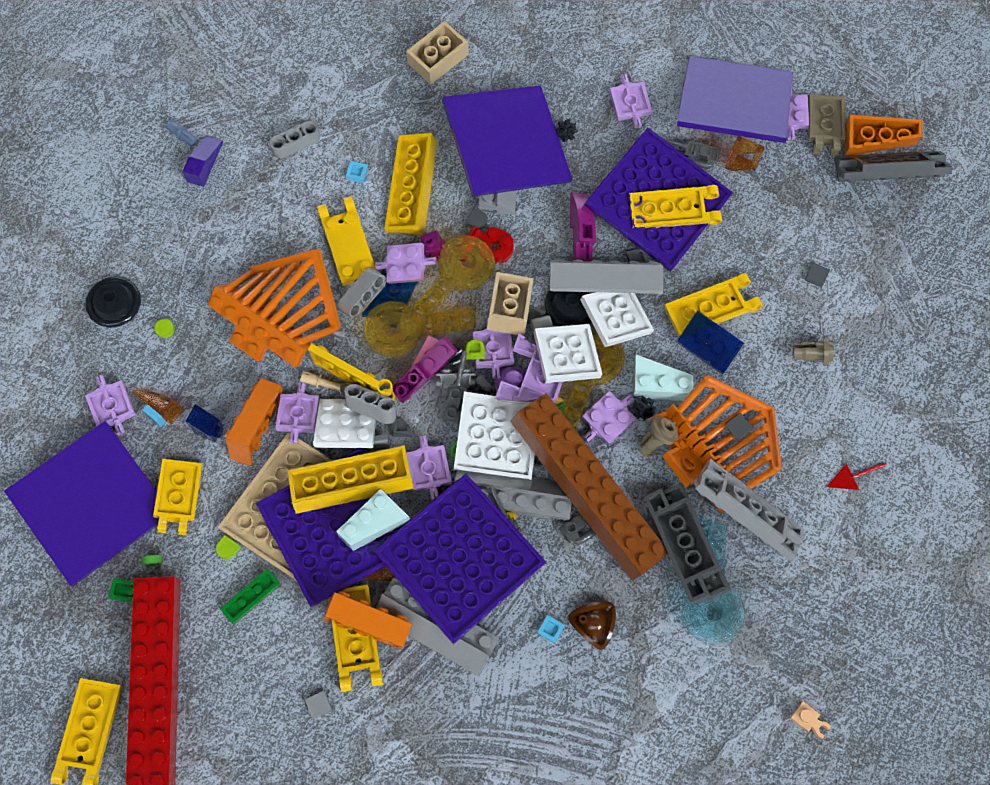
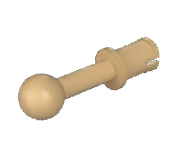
[300,370,351,393]

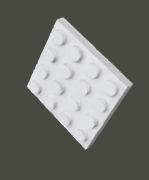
[453,392,535,480]

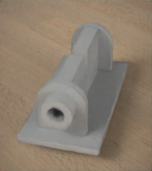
[436,369,475,388]

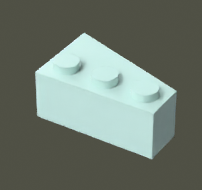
[633,355,693,401]
[336,489,410,551]

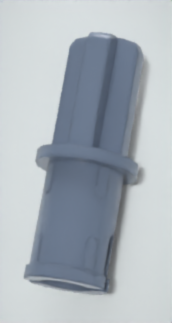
[165,119,198,146]

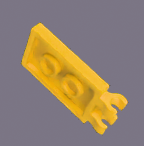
[153,459,202,535]

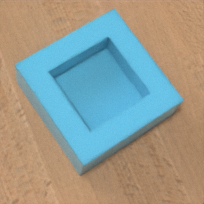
[346,161,368,183]
[142,404,166,427]
[537,615,565,644]

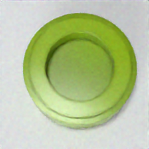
[154,319,175,338]

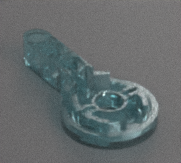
[682,522,745,644]

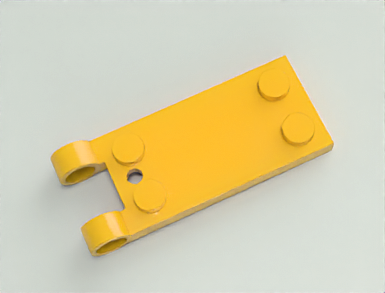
[629,185,722,228]
[317,196,376,286]
[664,273,763,339]
[308,344,395,401]
[329,584,383,692]
[51,678,123,785]

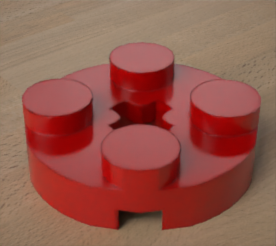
[478,227,514,264]

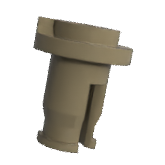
[793,336,834,366]
[637,417,678,457]

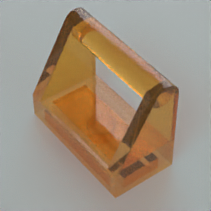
[725,136,764,171]

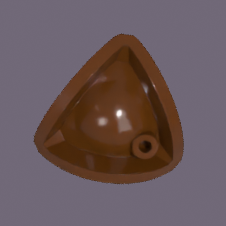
[568,601,616,650]

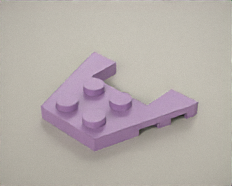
[495,334,563,403]

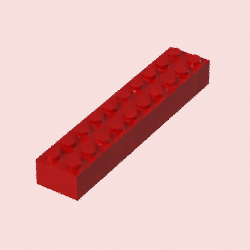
[126,576,181,785]

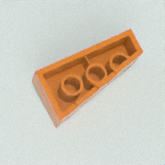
[844,115,923,156]
[225,378,283,466]
[322,591,412,649]

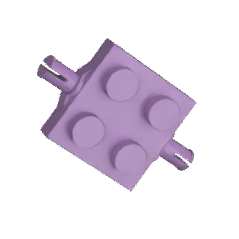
[609,74,652,128]
[787,90,809,140]
[375,243,437,284]
[473,318,514,379]
[85,375,136,435]
[275,382,320,444]
[581,391,636,445]
[406,435,452,501]

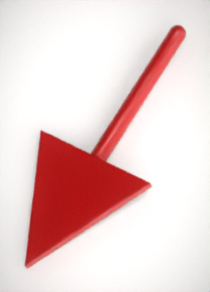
[827,463,887,490]

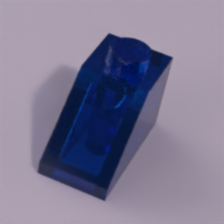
[185,405,224,442]

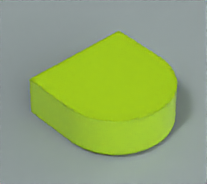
[466,339,485,360]
[216,535,241,560]

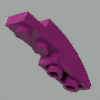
[570,192,596,261]
[393,337,458,403]

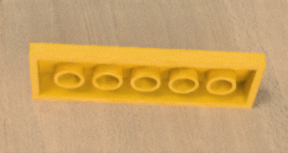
[384,133,438,236]
[288,445,414,514]

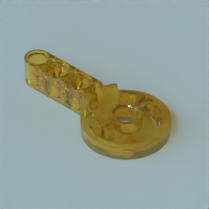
[410,235,495,324]
[364,301,476,357]
[563,329,624,431]

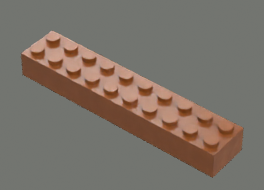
[510,393,668,581]

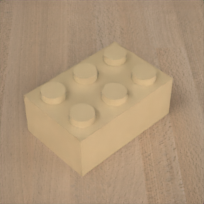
[406,21,469,85]
[487,272,534,336]

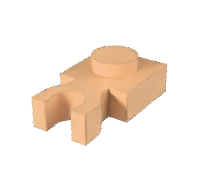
[789,701,831,740]

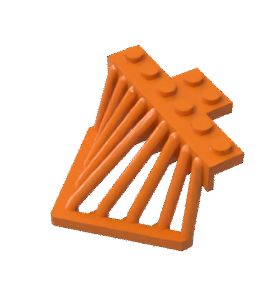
[207,249,341,368]
[650,375,782,514]

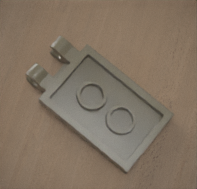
[808,94,846,156]

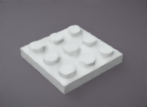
[580,292,654,347]
[533,324,602,383]
[313,399,376,448]

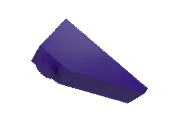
[182,136,223,187]

